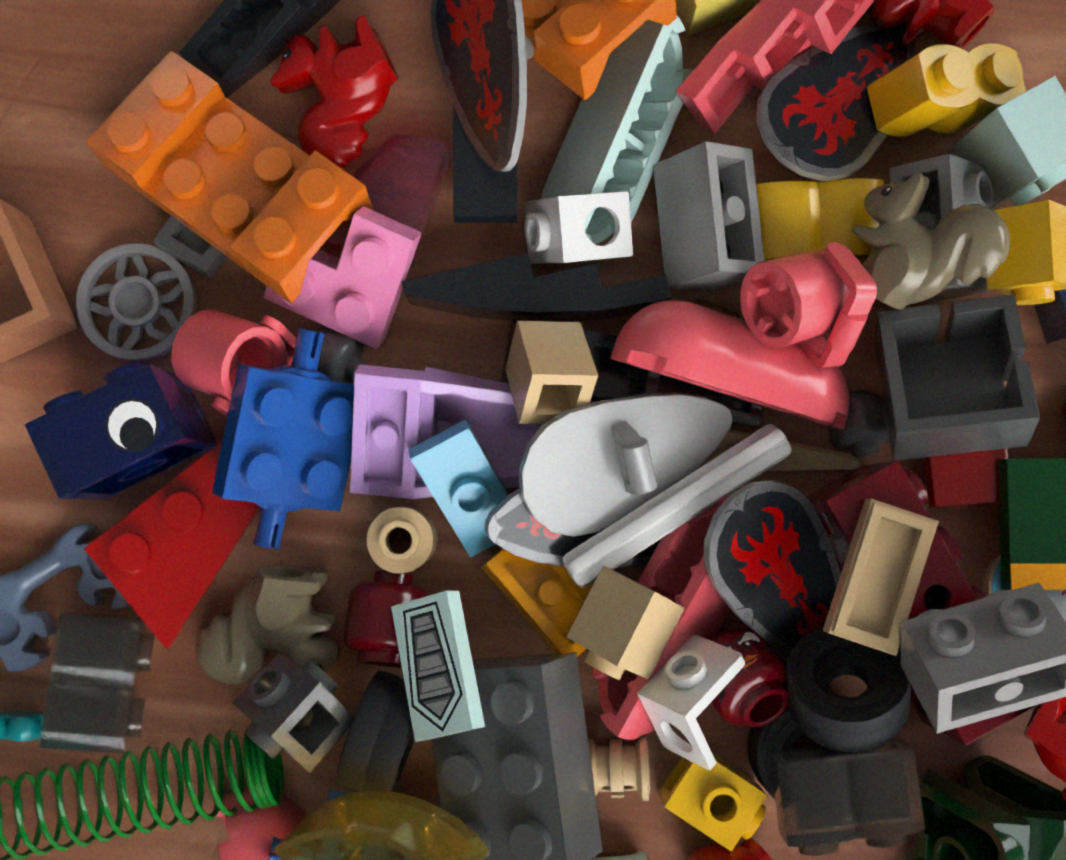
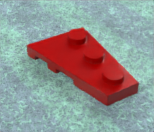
[84,440,261,649]

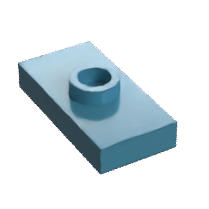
[408,419,509,558]

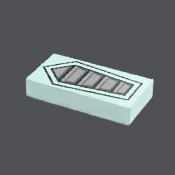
[391,590,485,742]

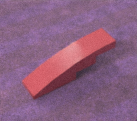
[675,0,874,134]

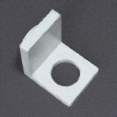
[524,191,633,264]
[637,635,746,771]

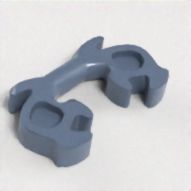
[0,524,130,672]

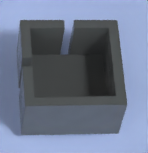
[874,294,1040,461]

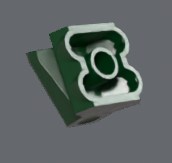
[906,755,1066,860]

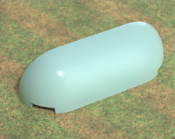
[541,16,691,244]

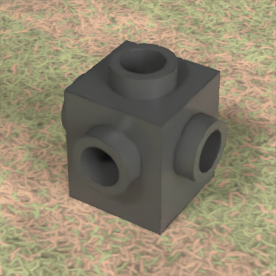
[233,653,354,773]

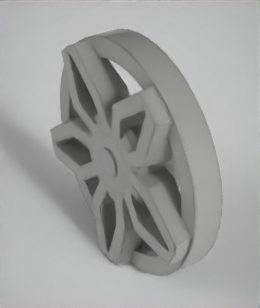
[76,243,197,361]

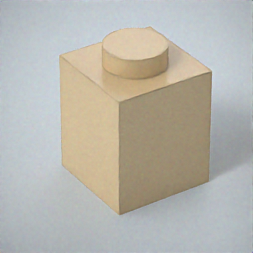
[505,321,598,424]
[567,565,685,680]

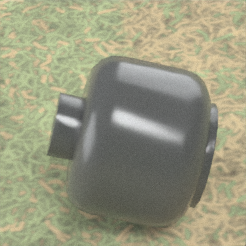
[316,327,367,383]
[828,390,889,458]

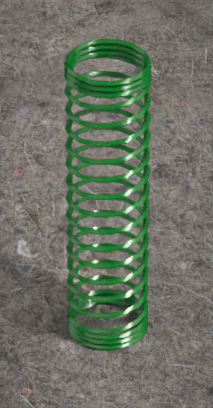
[0,729,284,860]

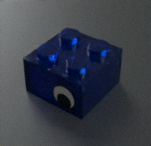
[24,361,218,500]

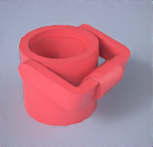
[740,242,877,368]
[171,310,297,417]

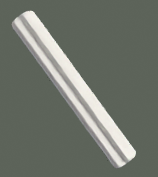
[562,424,791,588]

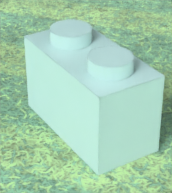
[952,76,1066,209]

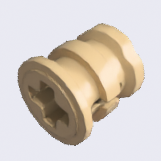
[588,735,650,801]

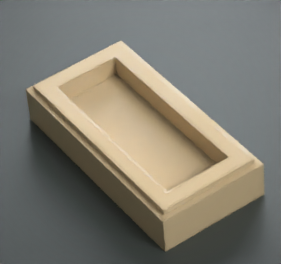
[823,499,939,656]

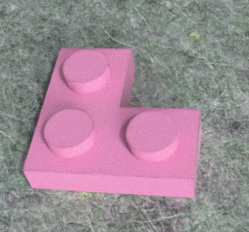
[263,206,422,349]

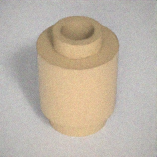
[367,507,438,574]

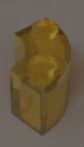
[273,791,490,860]

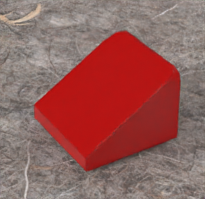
[924,448,1008,508]

